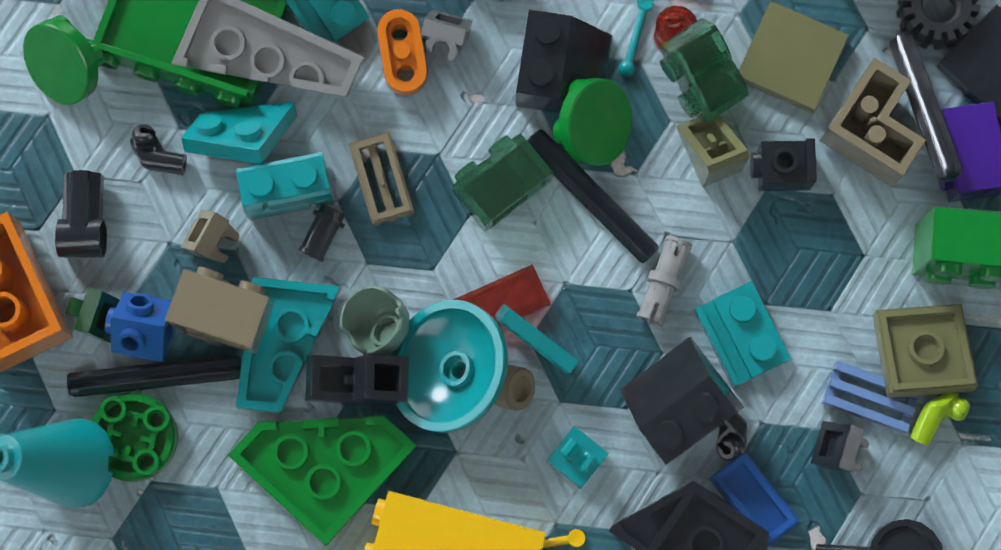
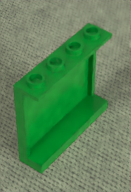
[86,0,288,108]

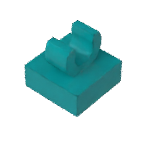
[546,426,609,489]

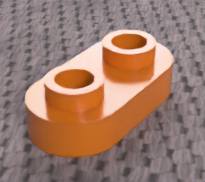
[377,9,427,96]

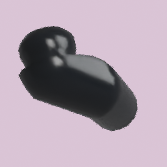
[130,124,187,175]
[716,413,747,461]

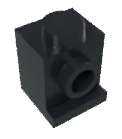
[750,138,817,191]

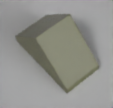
[677,110,749,187]

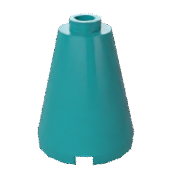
[0,418,114,508]

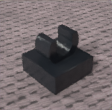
[810,421,869,472]

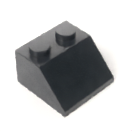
[516,9,612,113]
[620,336,744,465]

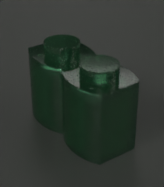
[659,18,750,123]
[453,133,554,232]

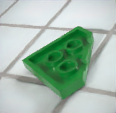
[228,416,417,546]

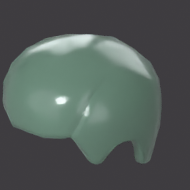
[339,285,409,355]

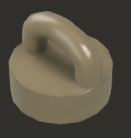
[494,365,535,411]

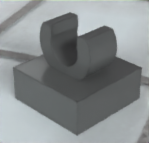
[421,9,473,61]

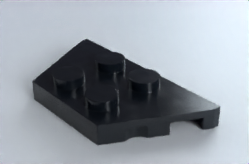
[609,480,769,550]

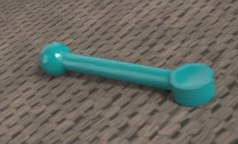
[618,0,654,78]

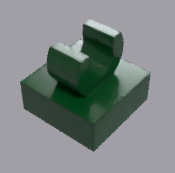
[65,287,120,343]

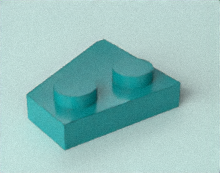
[181,101,297,164]

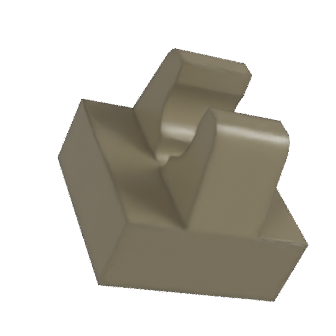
[180,210,240,263]

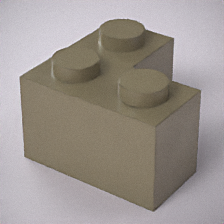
[820,57,926,187]
[165,267,274,354]

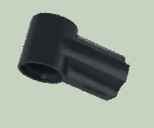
[55,170,107,258]

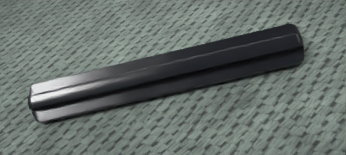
[889,32,963,182]
[526,129,659,263]
[67,355,242,397]

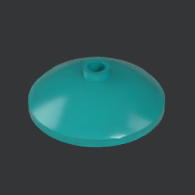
[391,300,508,433]

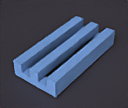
[821,361,920,434]

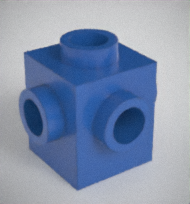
[105,292,175,362]

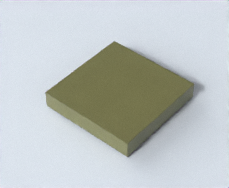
[735,0,849,114]
[873,304,978,398]

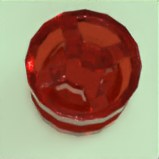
[653,5,698,57]

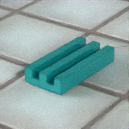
[495,304,579,374]

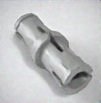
[636,236,692,327]

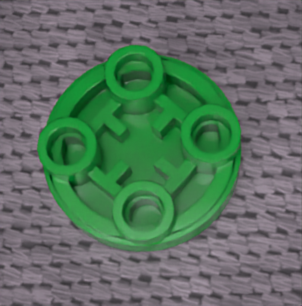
[23,15,104,105]
[553,78,633,166]
[91,393,178,482]

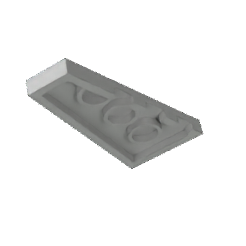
[171,0,365,97]

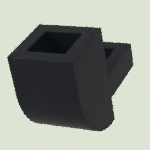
[305,354,409,406]

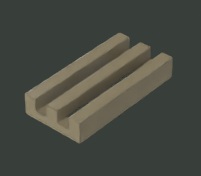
[348,131,414,227]

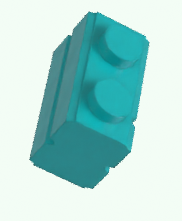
[236,152,334,221]

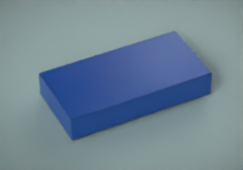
[708,450,800,547]

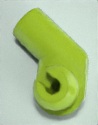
[909,393,970,446]

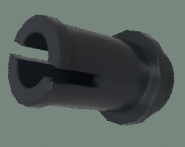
[298,204,345,262]

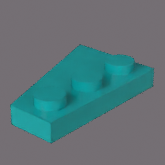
[236,277,341,414]

